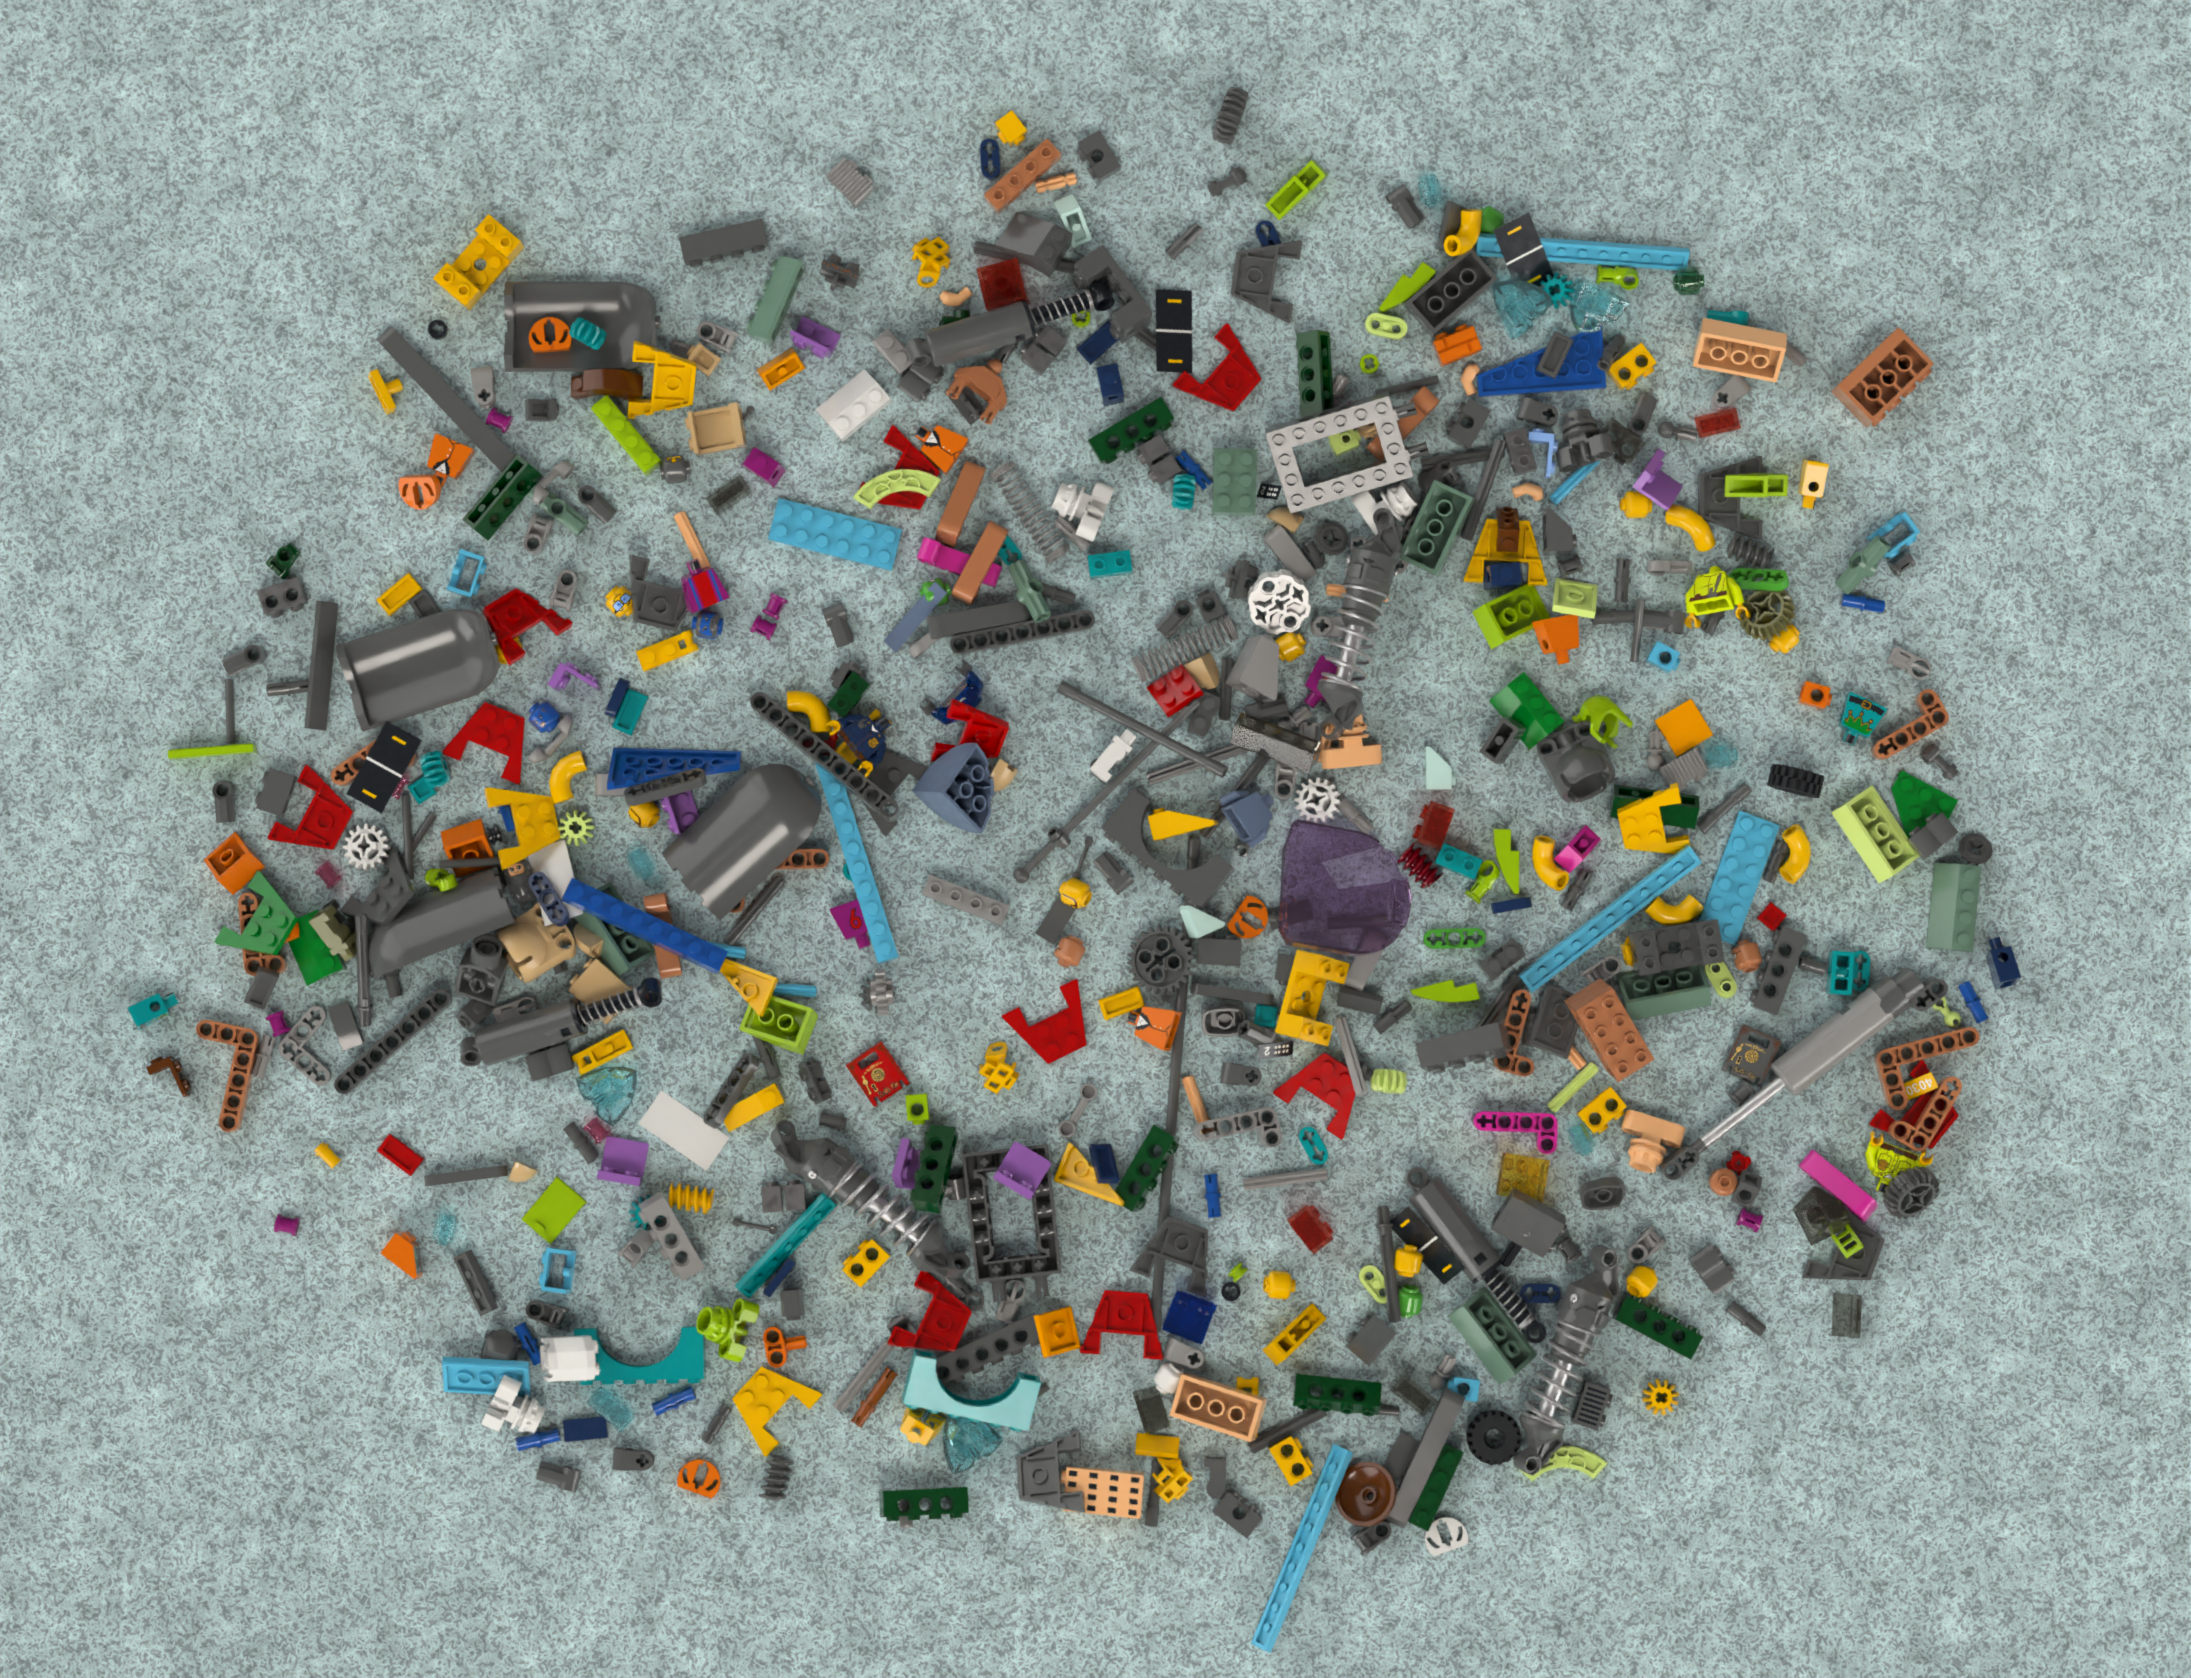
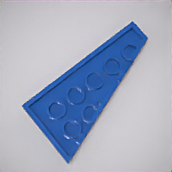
[1477,324,1606,397]
[607,747,741,790]

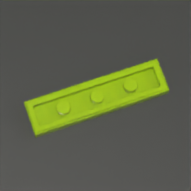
[168,743,257,760]

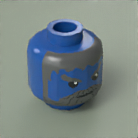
[692,610,724,639]

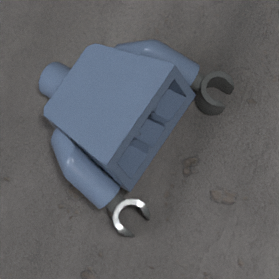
[1206,790,1274,857]

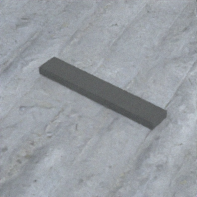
[304,601,338,731]

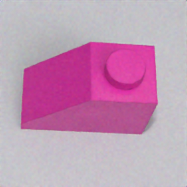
[1554,825,1601,873]

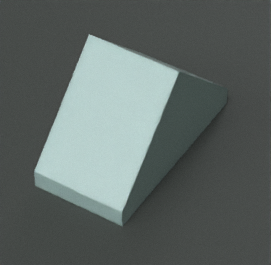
[1179,906,1225,938]

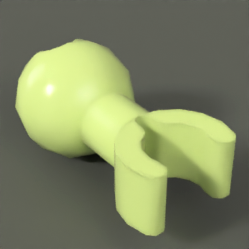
[1932,997,1961,1028]

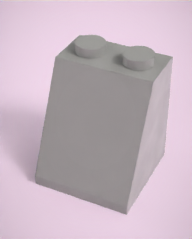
[1225,634,1279,703]

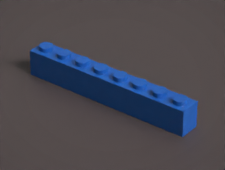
[561,878,728,974]

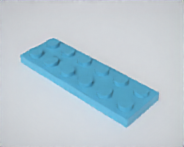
[768,498,902,571]
[1698,811,1780,946]

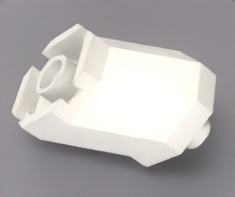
[540,1335,600,1382]

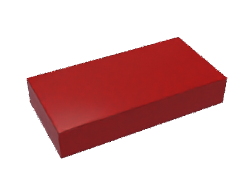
[377,1133,424,1176]

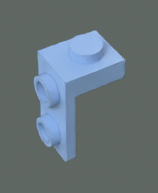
[1527,429,1558,479]

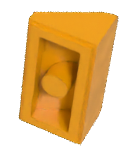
[757,347,805,391]

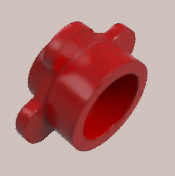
[1726,1151,1751,1175]

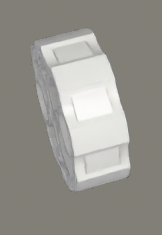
[1247,569,1311,635]

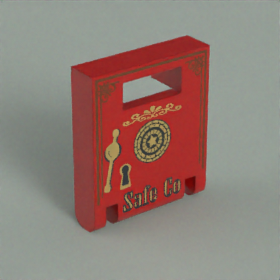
[846,1041,910,1107]

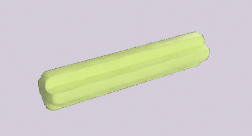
[1547,1062,1599,1113]

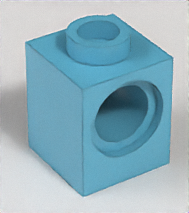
[1646,641,1681,673]
[1447,1376,1480,1402]

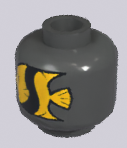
[659,455,691,484]

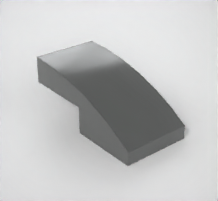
[328,1000,363,1051]

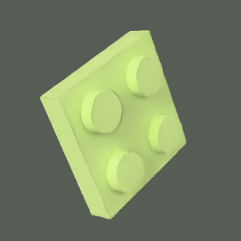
[1552,578,1598,619]

